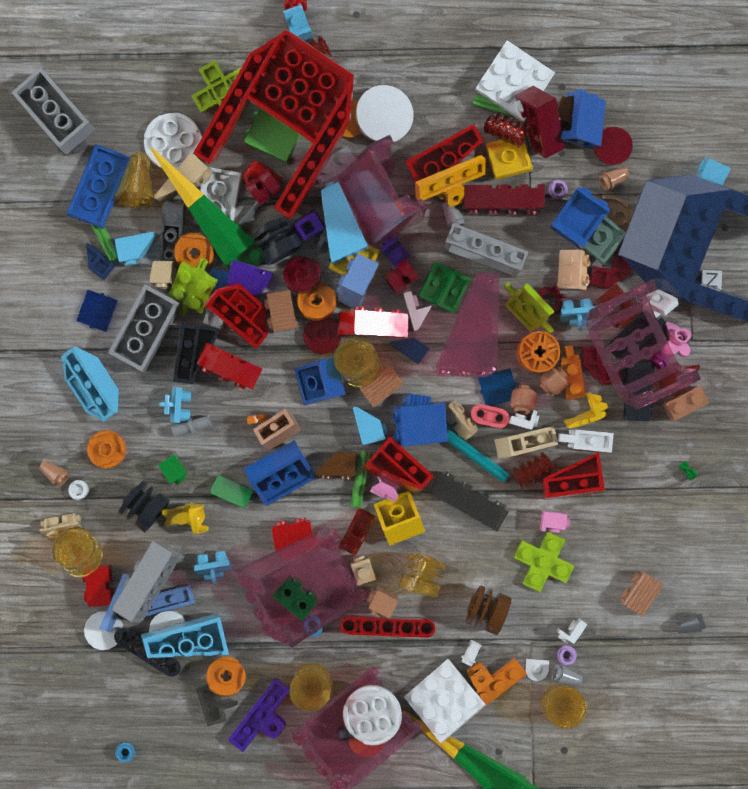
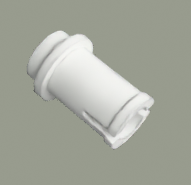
[461,640,482,666]

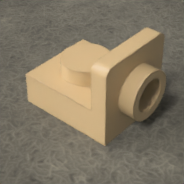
[350,555,376,586]

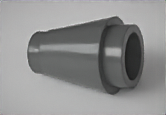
[676,613,706,634]

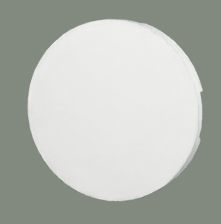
[355,85,413,144]
[144,113,202,169]
[343,685,402,745]

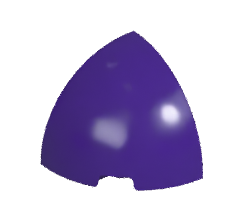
[227,260,273,297]

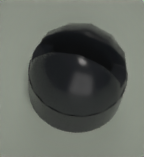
[337,726,353,742]

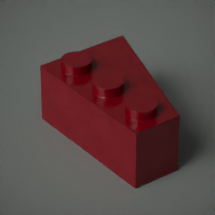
[514,85,564,159]

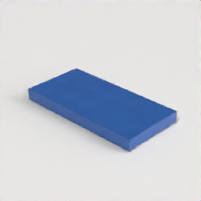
[66,144,132,229]

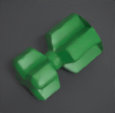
[678,461,698,481]

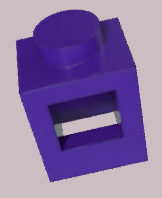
[293,208,324,241]

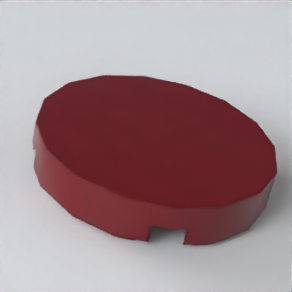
[594,126,633,166]
[283,256,322,294]
[303,317,342,354]

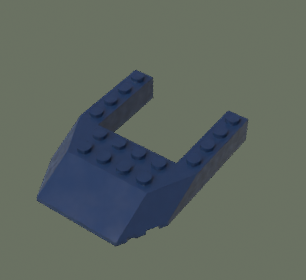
[618,174,748,322]

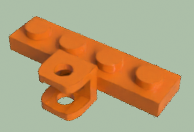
[467,657,527,710]

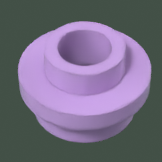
[548,180,568,200]
[557,645,577,665]

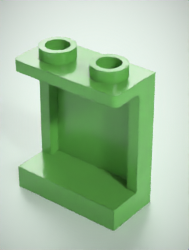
[243,108,301,165]

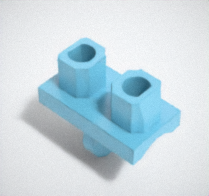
[560,298,597,331]
[159,387,191,423]
[194,551,232,585]

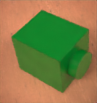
[158,454,189,485]

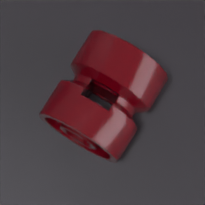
[245,169,282,205]
[383,259,420,295]

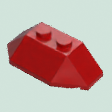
[204,283,268,349]

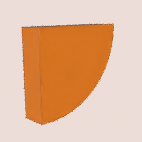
[247,414,268,424]

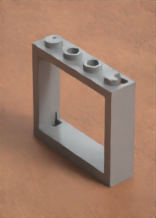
[443,223,528,277]

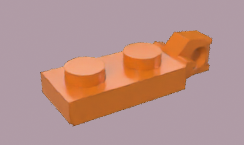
[560,345,586,400]

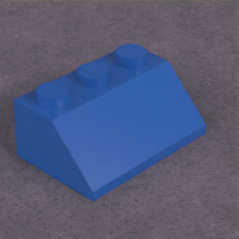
[244,440,316,506]

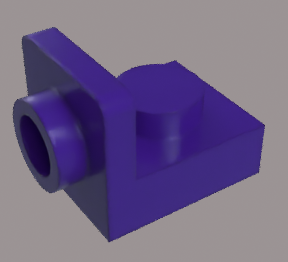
[381,236,410,268]

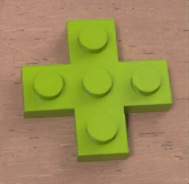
[191,60,241,114]
[513,531,575,592]

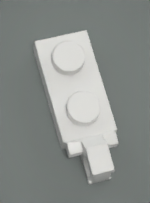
[558,429,614,453]

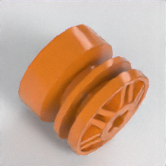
[516,331,560,373]

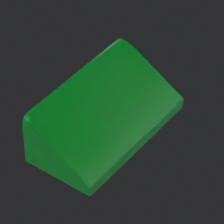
[209,474,254,509]

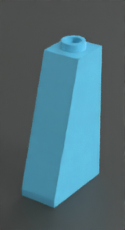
[321,181,368,264]

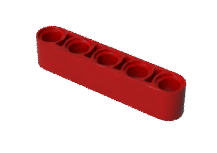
[340,615,436,638]

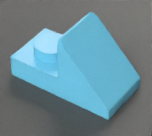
[283,4,314,43]

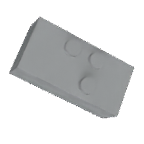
[11,67,96,155]
[108,284,182,372]
[112,541,182,622]

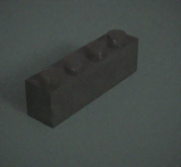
[429,471,509,532]

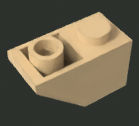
[150,261,175,290]

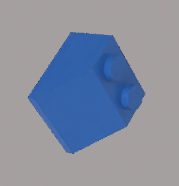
[294,357,346,406]

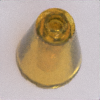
[115,152,154,209]

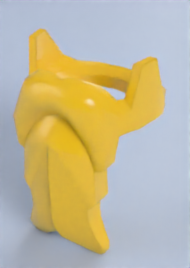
[564,392,608,429]
[162,503,209,535]

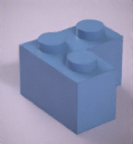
[336,254,379,309]

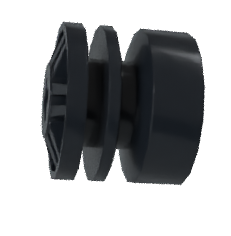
[251,216,303,266]
[118,480,170,533]

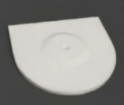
[525,659,549,681]

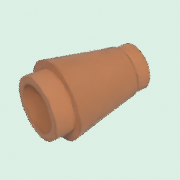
[599,167,629,191]
[39,460,69,487]

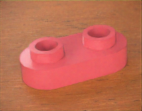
[471,404,509,428]

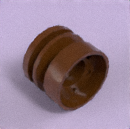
[465,585,512,635]

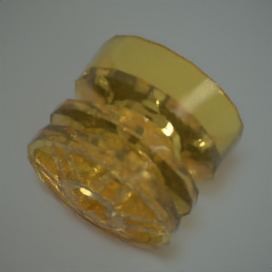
[399,553,447,598]
[289,663,333,712]
[541,684,587,729]

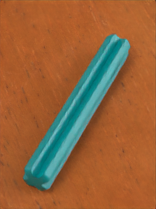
[447,430,510,482]

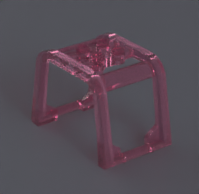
[586,280,701,410]

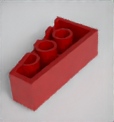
[404,124,483,183]

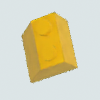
[374,491,426,546]

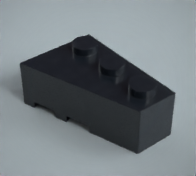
[173,323,221,385]

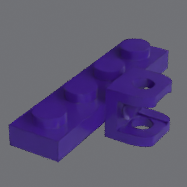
[228,677,292,752]

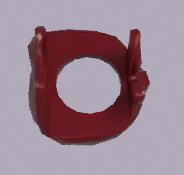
[537,284,567,317]

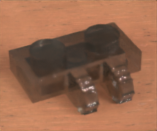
[196,685,238,726]

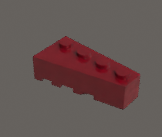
[463,184,545,216]

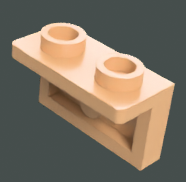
[558,250,590,290]

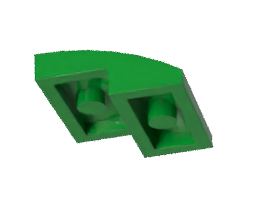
[417,261,471,314]

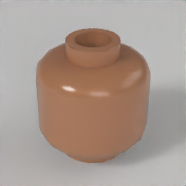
[540,367,569,396]
[510,385,537,415]

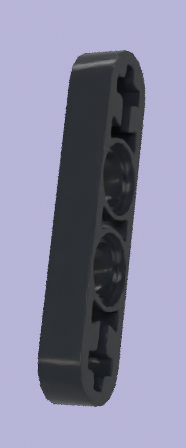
[114,627,181,677]

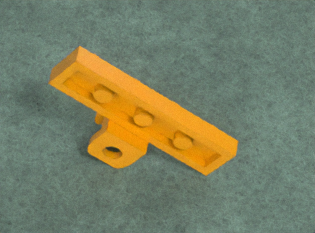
[415,155,485,207]

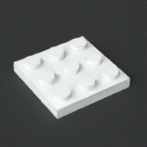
[475,41,555,122]
[404,659,486,743]

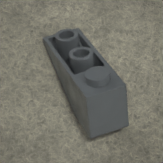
[160,199,186,263]

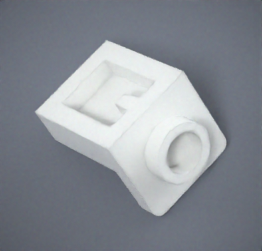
[508,410,539,430]
[556,618,587,644]

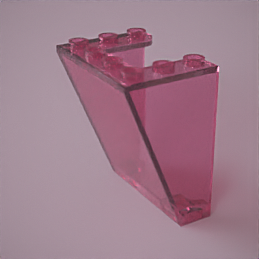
[337,135,426,246]
[433,273,499,377]
[235,527,368,648]
[291,666,423,789]

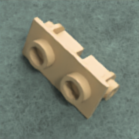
[445,400,478,440]
[40,513,83,538]

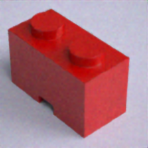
[271,517,314,550]
[82,564,114,607]

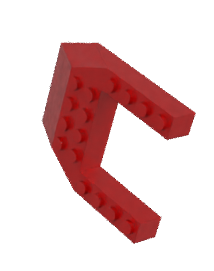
[193,29,354,219]

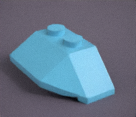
[61,346,119,422]

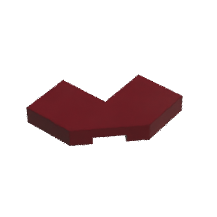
[588,251,632,289]
[581,346,622,385]

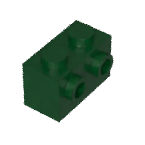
[272,575,319,621]

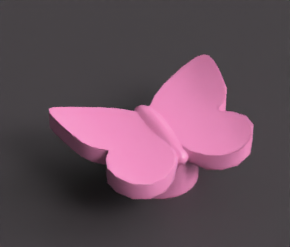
[662,322,692,358]
[370,476,400,501]

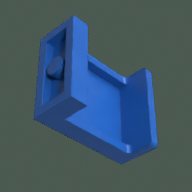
[561,89,606,148]
[549,187,611,250]
[393,401,448,447]

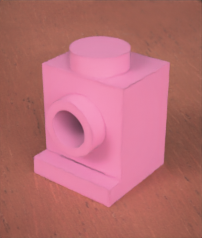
[540,510,570,533]

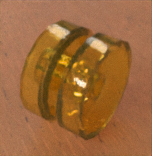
[334,337,383,387]
[52,526,103,577]

